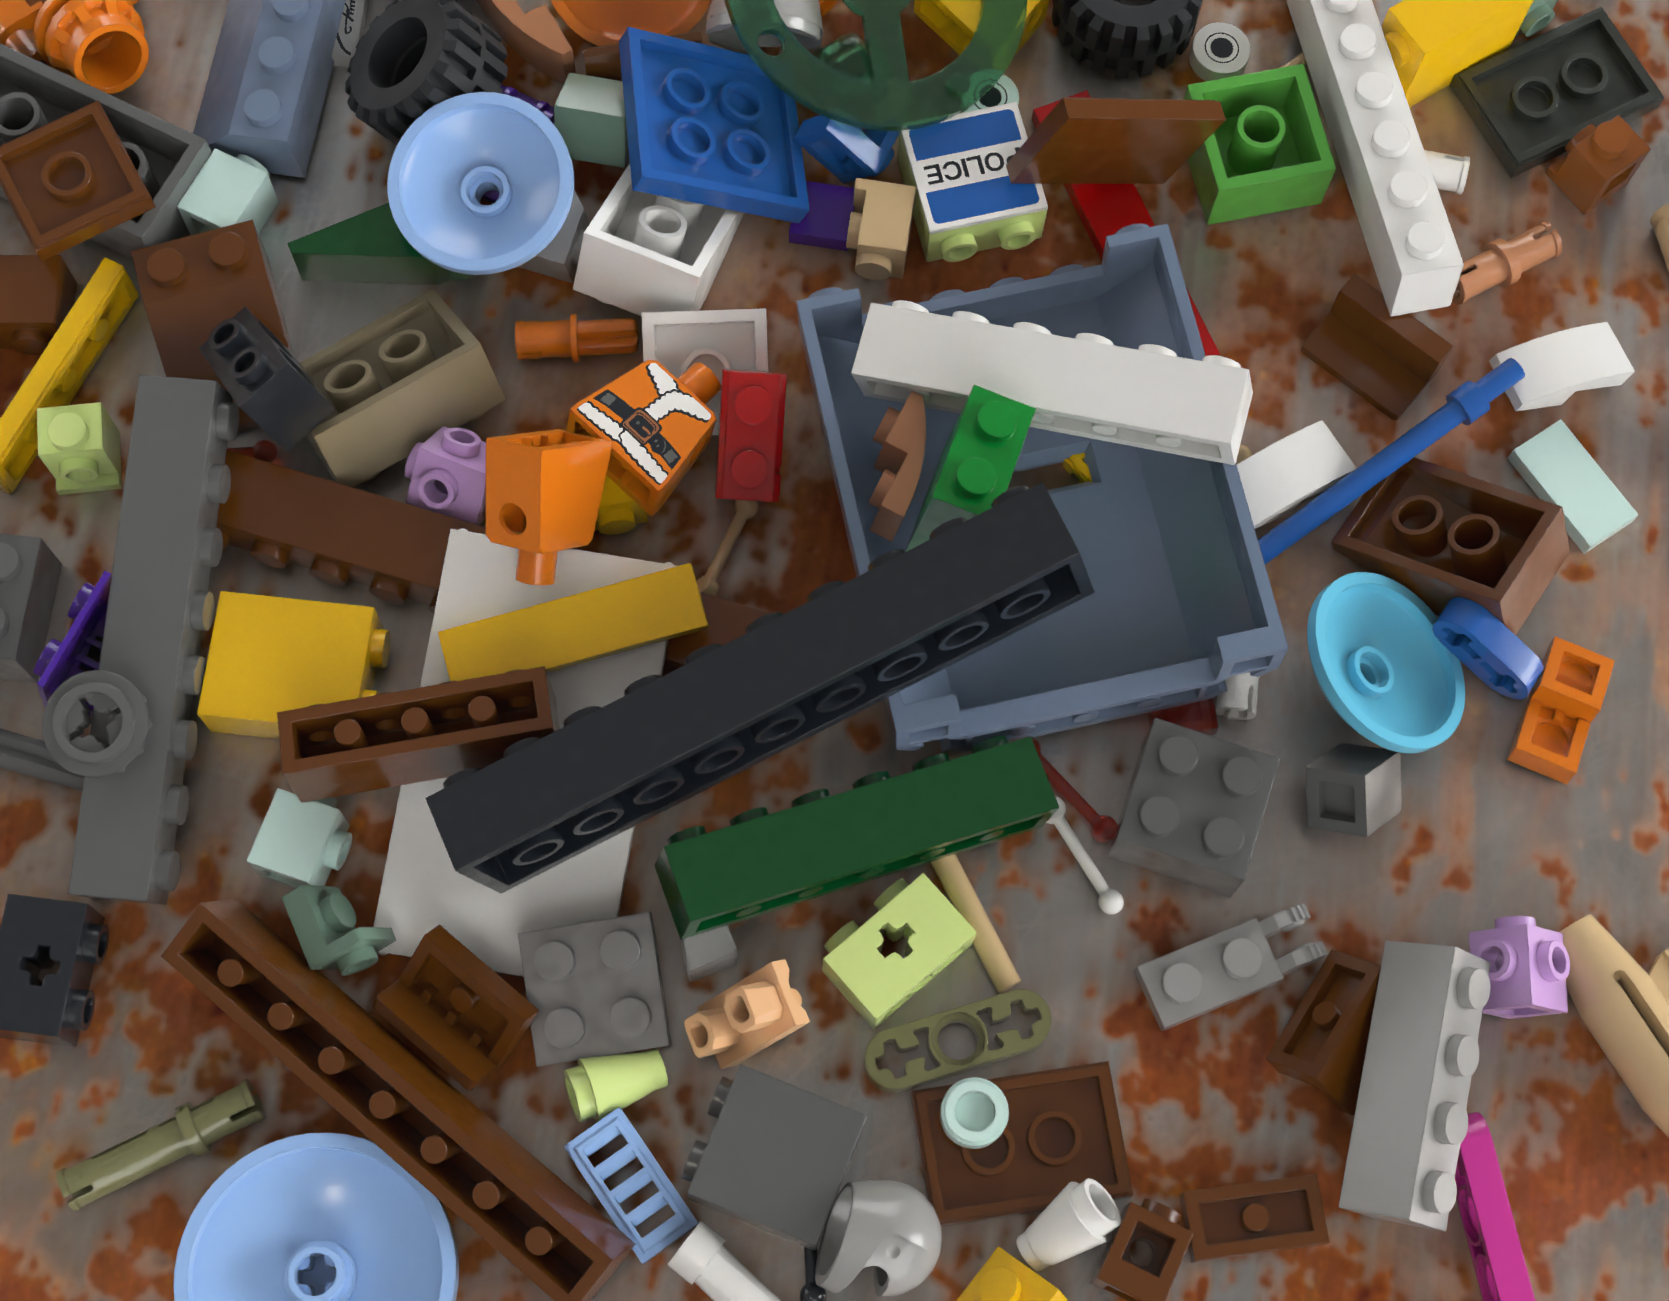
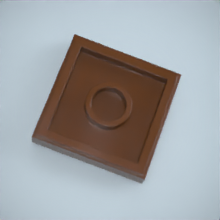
[0,100,156,261]

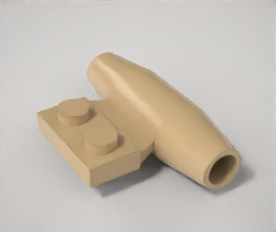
[1559,914,1669,1138]

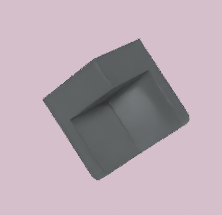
[1305,743,1402,837]

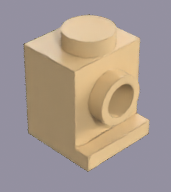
[846,178,916,280]

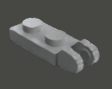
[1134,903,1328,1031]

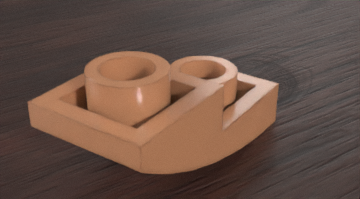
[868,391,926,542]

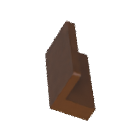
[1301,274,1453,420]
[1266,950,1381,1115]

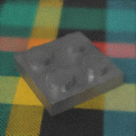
[518,912,672,1067]

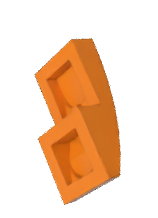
[1507,636,1615,785]

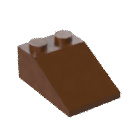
[131,220,293,432]
[1331,457,1570,635]

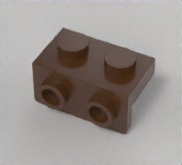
[372,924,539,1090]

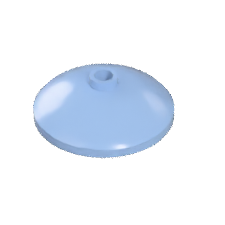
[387,92,574,275]

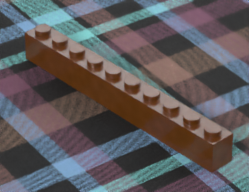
[216,450,769,676]

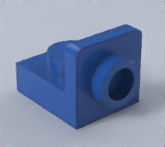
[793,110,900,183]

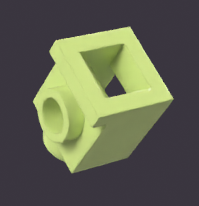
[37,402,122,495]

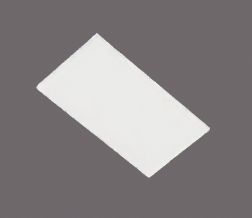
[373,528,676,977]

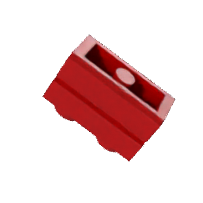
[715,369,787,502]

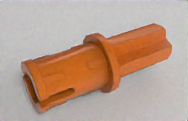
[515,314,639,363]

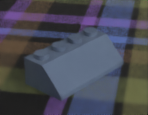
[193,0,346,178]

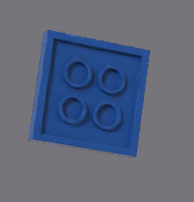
[619,27,810,224]

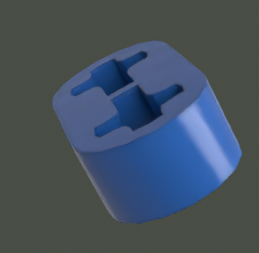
[1432,597,1544,699]

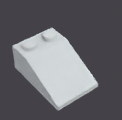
[573,164,744,316]

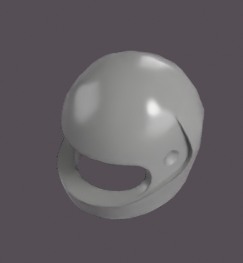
[815,1179,942,1296]

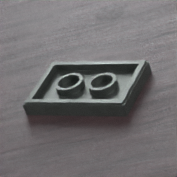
[1449,7,1665,178]

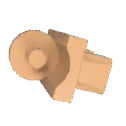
[684,959,810,1069]

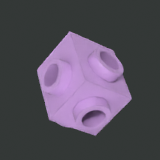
[405,426,486,525]
[1469,916,1570,1019]

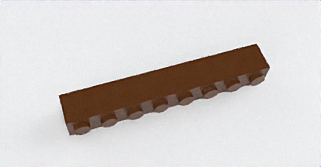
[161,899,636,1301]

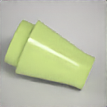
[563,1048,668,1123]

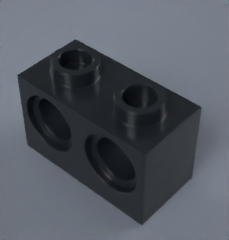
[198,306,335,452]

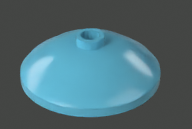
[1307,572,1465,754]

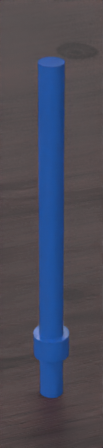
[1258,358,1525,565]

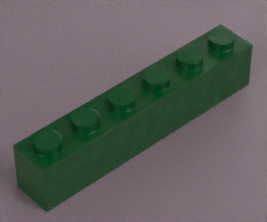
[654,736,1059,940]

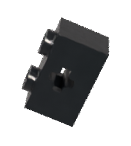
[0,894,109,1047]

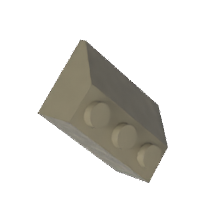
[300,289,506,487]

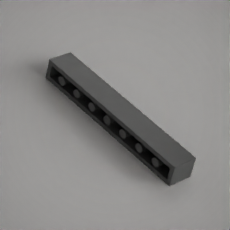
[68,374,239,905]

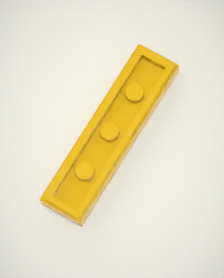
[0,257,139,495]
[438,563,709,681]

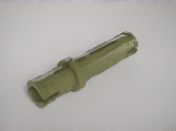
[56,1079,266,1211]

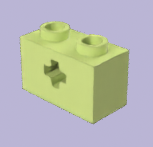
[822,873,977,1030]

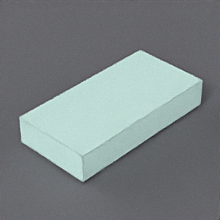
[1507,419,1638,554]

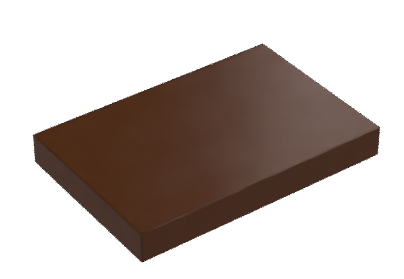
[1006,97,1226,184]
[910,1061,1133,1227]

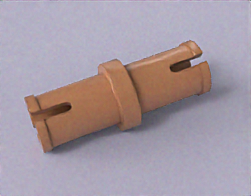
[1452,221,1563,305]

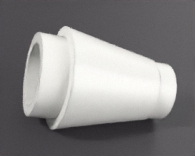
[1017,1178,1121,1272]

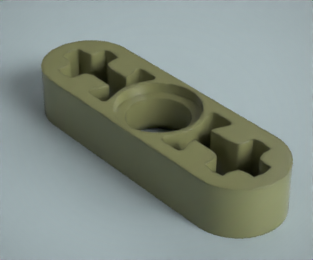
[864,989,1052,1094]

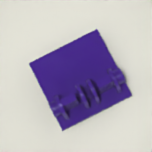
[33,571,111,716]

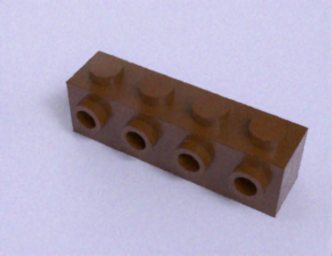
[277,666,560,803]

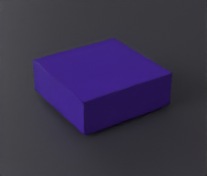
[789,181,855,251]

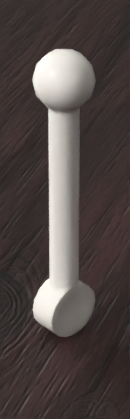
[1046,796,1124,915]

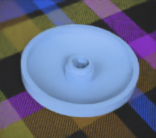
[174,1133,459,1301]

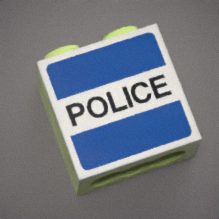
[897,102,1048,262]

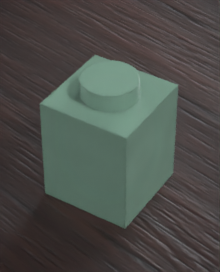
[554,72,629,168]

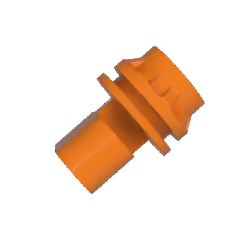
[0,0,149,94]

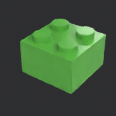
[1183,64,1336,225]

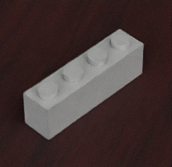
[1339,940,1491,1231]

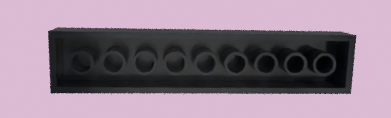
[425,482,1095,894]

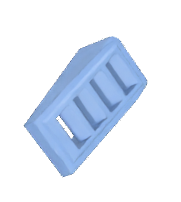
[564,1107,699,1264]

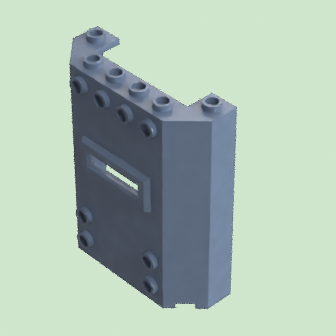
[796,223,1288,753]

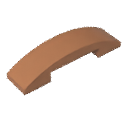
[477,0,576,84]

